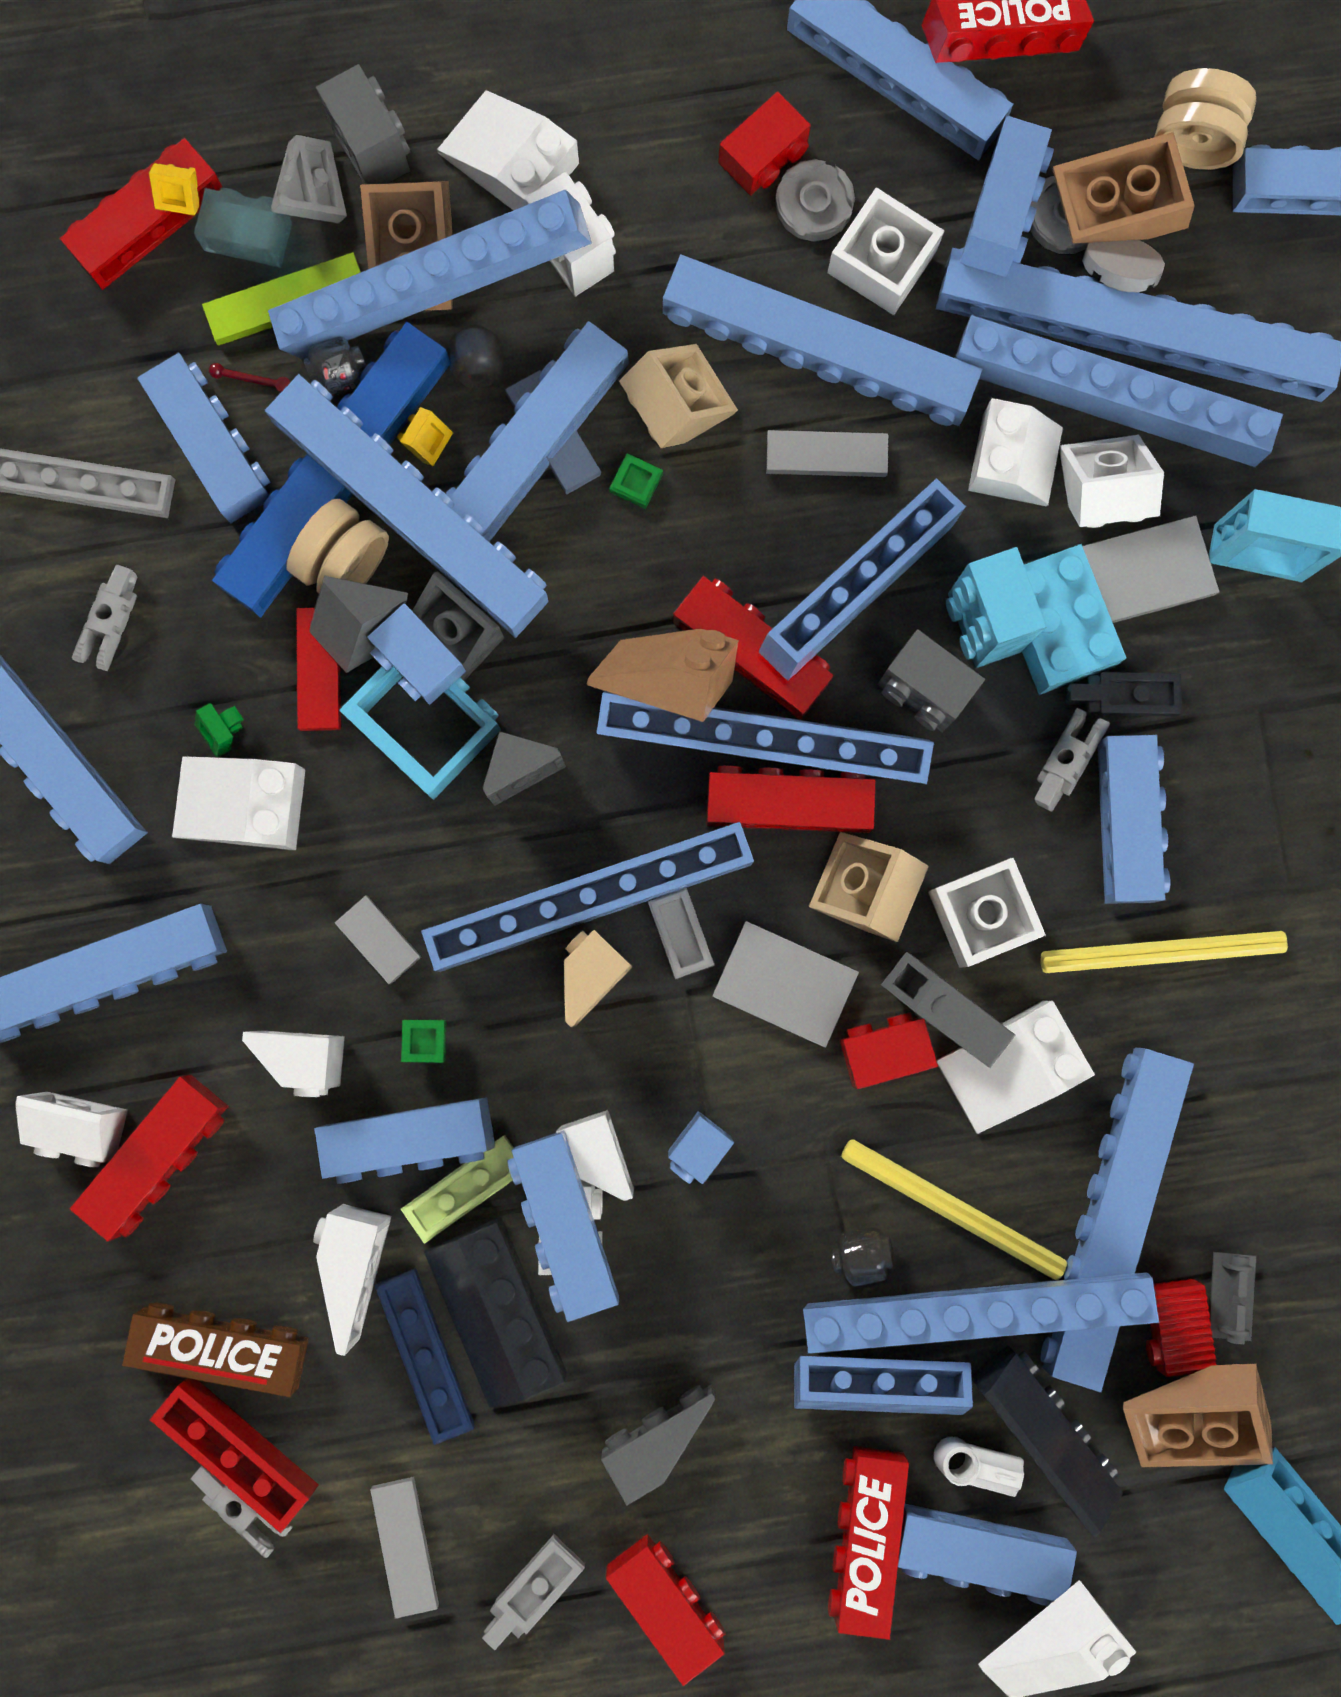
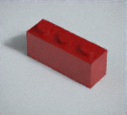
[606,1534,726,1686]

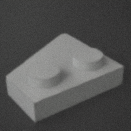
[271,135,347,223]

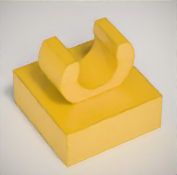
[149,163,200,215]
[397,407,453,466]

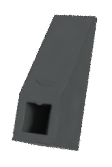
[881,952,1016,1068]
[601,1385,715,1505]

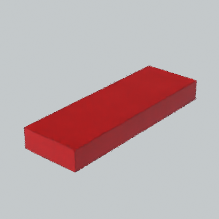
[297,608,341,731]

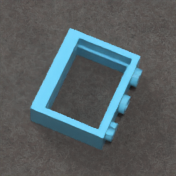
[1209,489,1341,582]
[339,666,501,800]

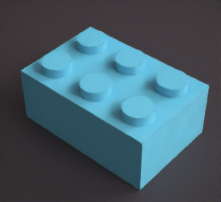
[1022,544,1126,695]
[946,547,1047,668]

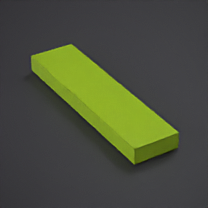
[202,252,361,346]

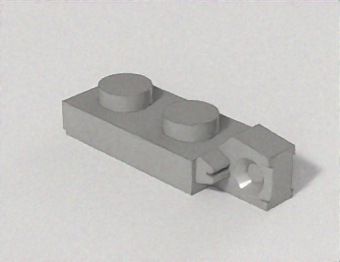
[482,1534,585,1650]

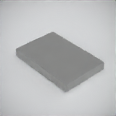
[1082,516,1219,623]
[712,921,859,1048]

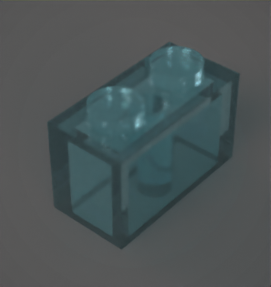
[194,188,292,267]

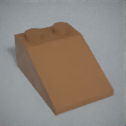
[1053,132,1194,244]
[360,181,453,310]
[587,629,739,722]
[1123,1364,1273,1467]

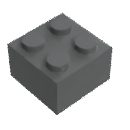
[316,64,411,185]
[877,629,985,732]

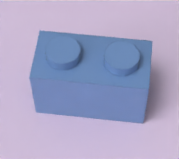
[367,603,466,705]
[668,1111,734,1184]

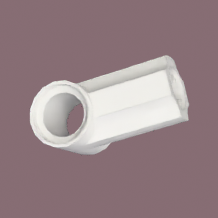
[934,1437,1024,1497]

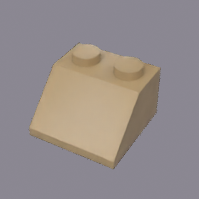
[619,344,738,448]
[809,832,929,942]
[564,930,632,1027]

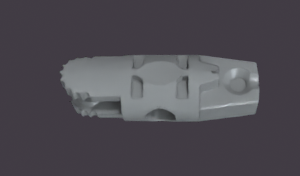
[72,565,137,671]
[1035,708,1110,812]
[191,1466,292,1558]

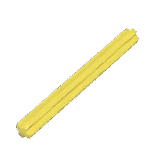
[1041,931,1288,973]
[841,1140,1067,1280]

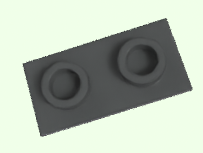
[1209,1252,1256,1344]

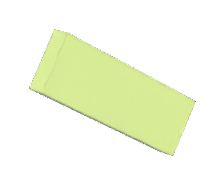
[401,1135,514,1244]

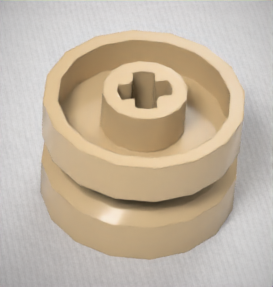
[1155,68,1257,170]
[287,499,389,593]

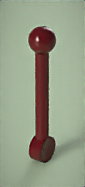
[209,363,290,393]

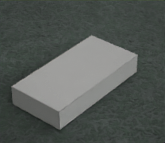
[648,888,714,979]
[335,895,421,984]

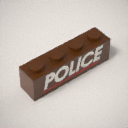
[122,1303,309,1397]

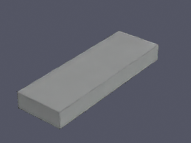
[766,430,888,477]
[370,1477,439,1619]

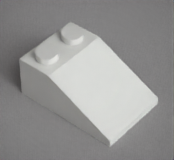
[437,90,579,210]
[172,757,305,850]
[936,1001,1095,1134]
[313,1204,391,1356]
[978,1580,1136,1697]

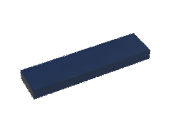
[375,1267,475,1445]

